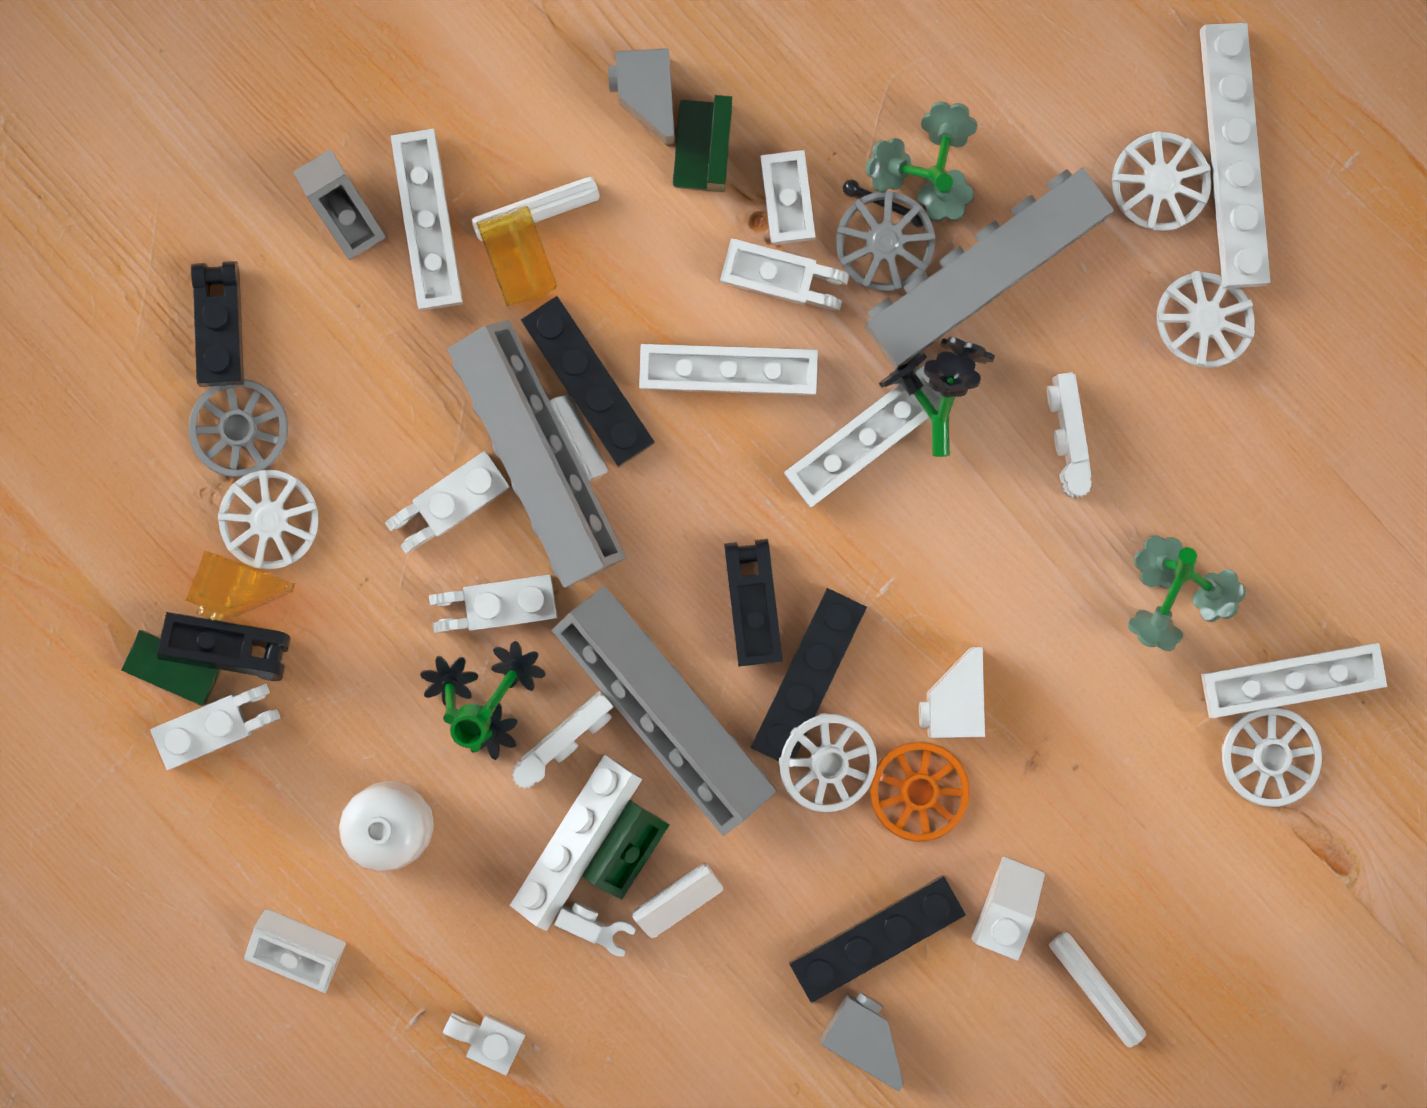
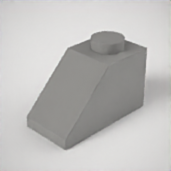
[608,48,675,146]
[293,149,386,260]
[820,992,903,1091]

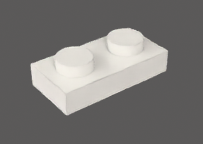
[760,150,815,245]

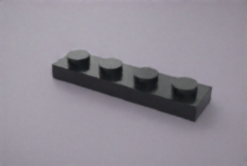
[521,296,655,467]
[750,588,867,761]
[789,875,966,1003]

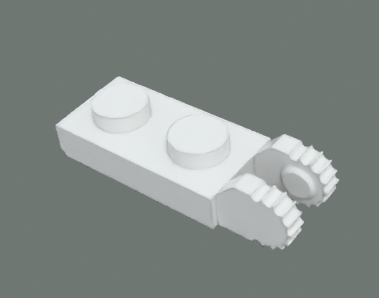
[720,238,849,311]
[1047,372,1092,498]
[385,451,511,554]
[429,574,558,633]
[150,684,281,770]
[512,690,614,789]

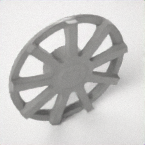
[836,191,935,291]
[189,379,288,478]

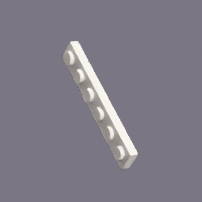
[1200,23,1271,289]

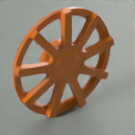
[870,742,970,842]

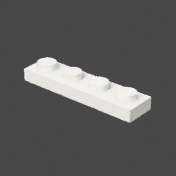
[390,129,463,311]
[639,344,818,396]
[784,366,942,508]
[1201,643,1388,718]
[510,755,642,931]

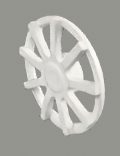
[1112,131,1211,231]
[1157,271,1255,368]
[218,470,319,569]
[1221,707,1322,807]
[779,713,877,813]

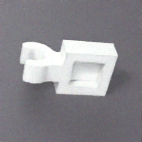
[554,902,636,956]
[443,1012,526,1076]

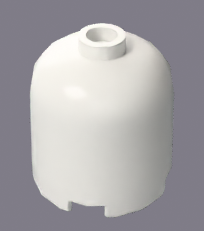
[339,781,434,872]

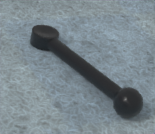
[843,179,927,227]

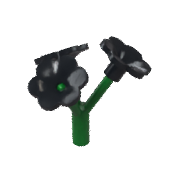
[878,337,995,457]

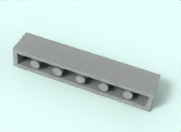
[864,168,1114,370]
[447,320,626,588]
[551,586,776,836]

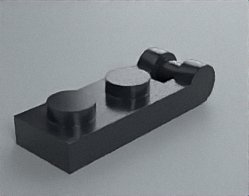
[191,261,244,387]
[724,538,783,667]
[157,612,291,681]

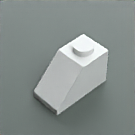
[919,647,985,738]
[971,856,1045,961]

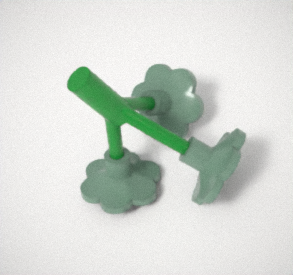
[866,101,978,222]
[1128,535,1246,651]

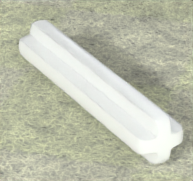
[472,177,600,241]
[1049,932,1146,1048]

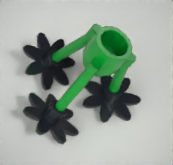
[420,641,546,760]

